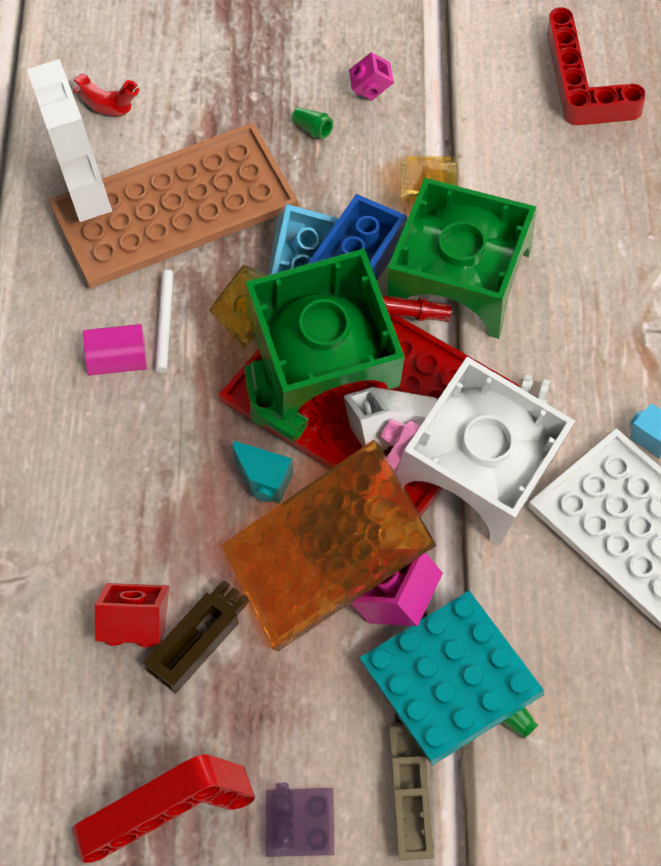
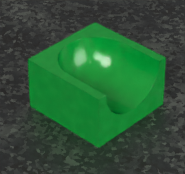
[246,248,405,420]

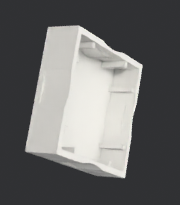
[27,59,112,222]

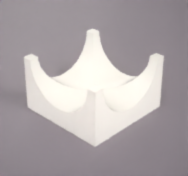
[393,357,575,546]

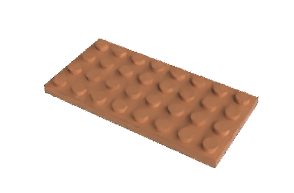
[48,122,299,289]

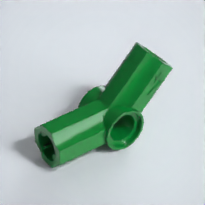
[244,360,309,442]

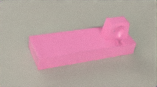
[360,419,420,512]

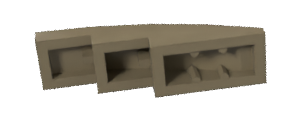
[389,726,434,861]

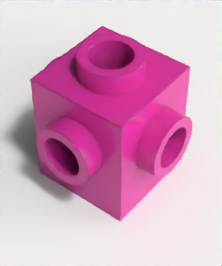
[349,52,394,101]

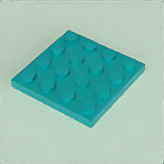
[360,590,544,766]

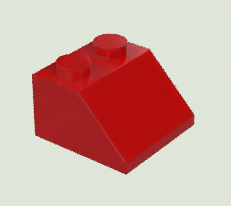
[95,583,169,647]

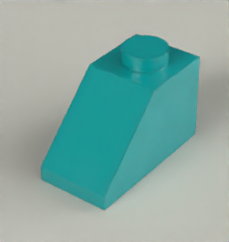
[232,441,293,504]

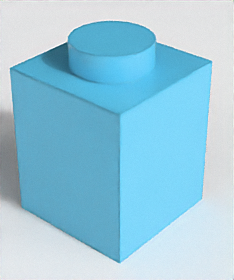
[630,403,661,459]

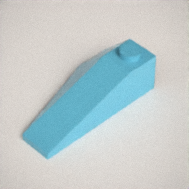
[268,204,339,275]

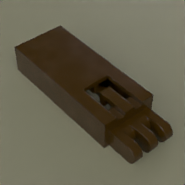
[143,580,249,694]

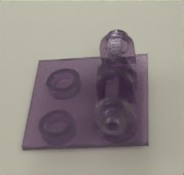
[266,782,335,857]

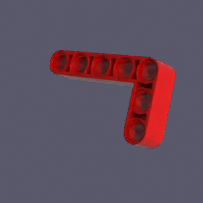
[547,7,646,125]
[71,754,255,863]

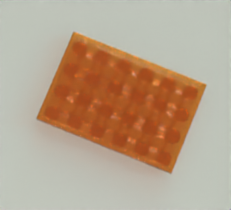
[221,440,436,651]

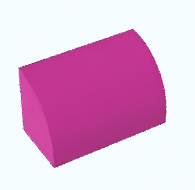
[83,324,147,376]

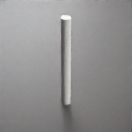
[155,270,173,373]

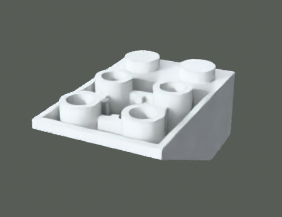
[344,387,438,453]

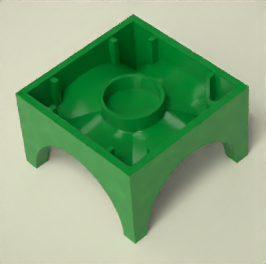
[388,178,537,339]

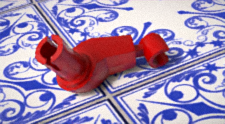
[73,73,140,116]

